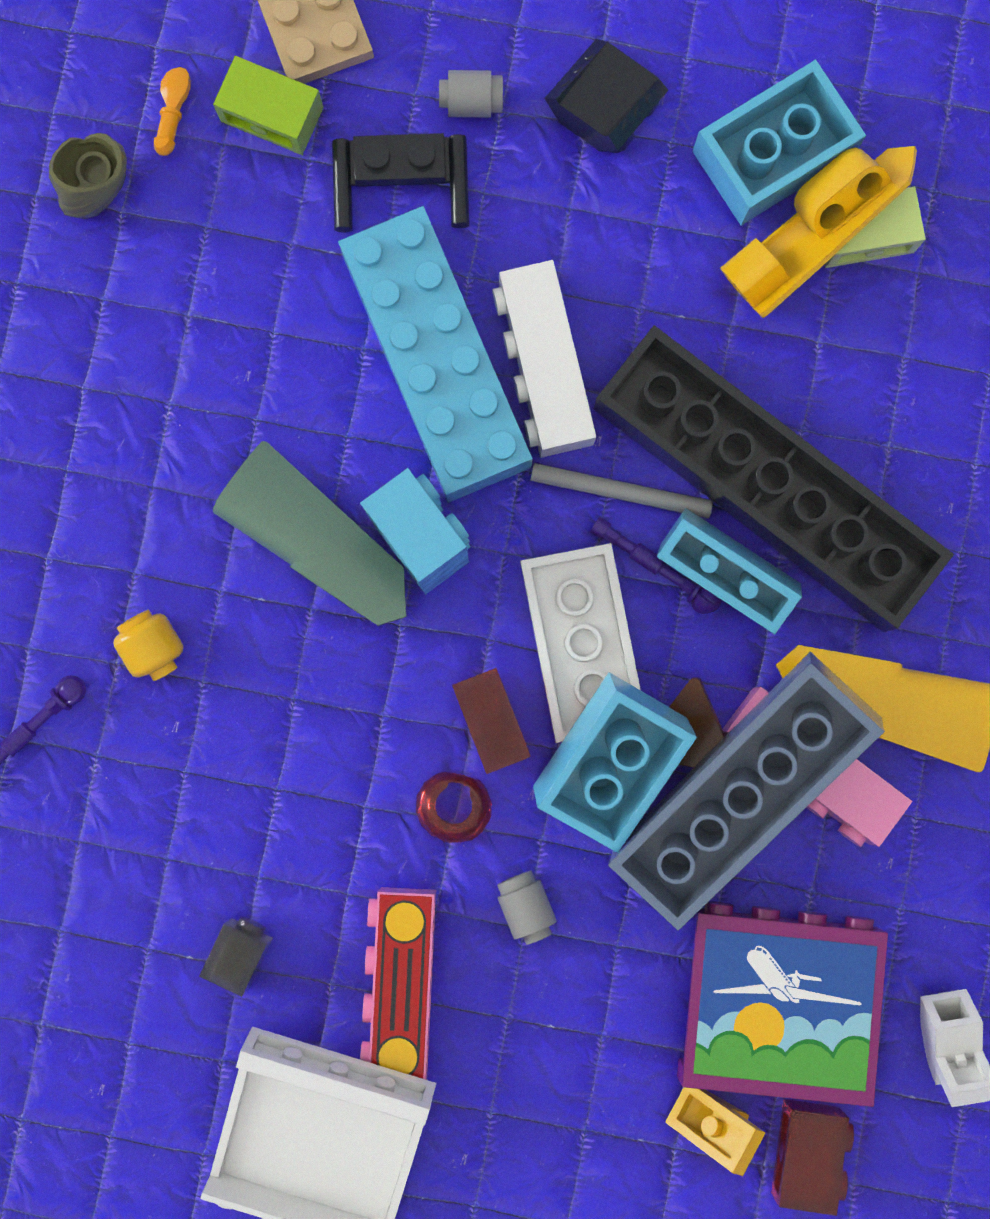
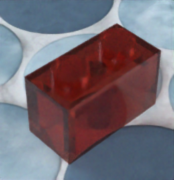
[452,668,531,774]
[771,1099,854,1216]

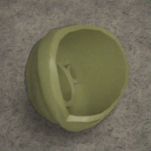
[49,133,127,219]

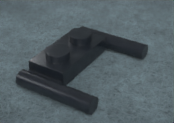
[332,133,469,232]

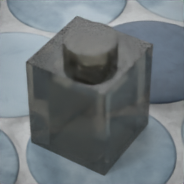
[199,916,273,997]

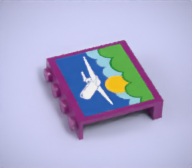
[677,902,888,1107]

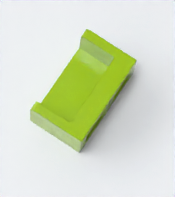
[213,56,323,156]

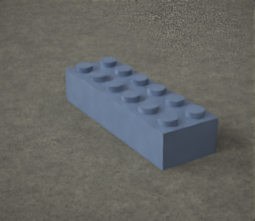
[608,651,885,931]

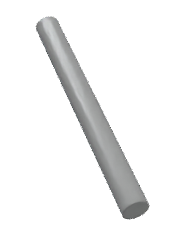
[530,463,713,519]

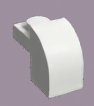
[920,989,990,1107]

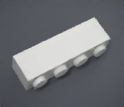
[492,260,596,458]

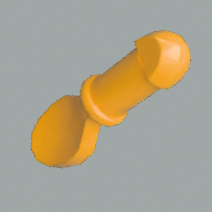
[153,67,191,156]

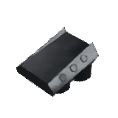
[544,39,668,153]

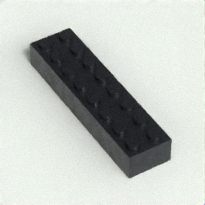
[593,325,954,632]

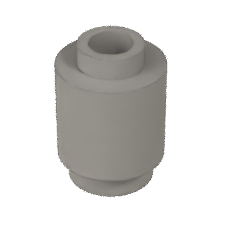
[439,70,503,118]
[497,870,557,945]

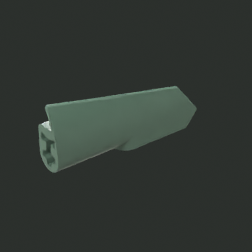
[213,441,407,626]

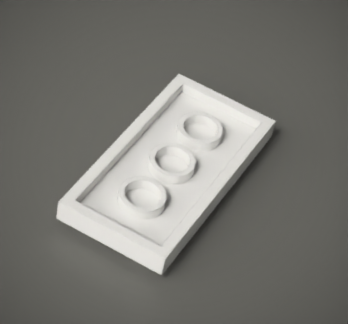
[520,543,641,743]

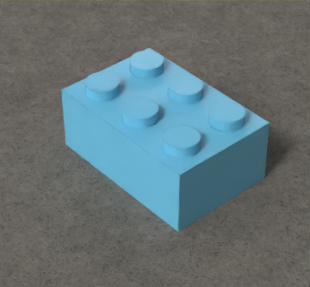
[692,59,866,225]
[360,468,471,595]
[533,672,697,853]

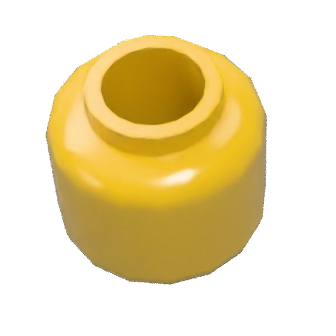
[113,609,184,681]

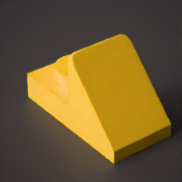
[665,1087,765,1176]

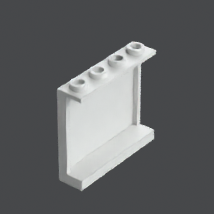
[200,1026,436,1219]

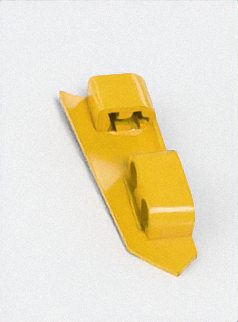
[720,146,917,318]
[776,645,990,772]

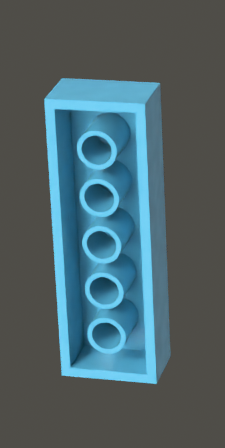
[338,206,532,503]

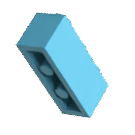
[657,508,802,634]

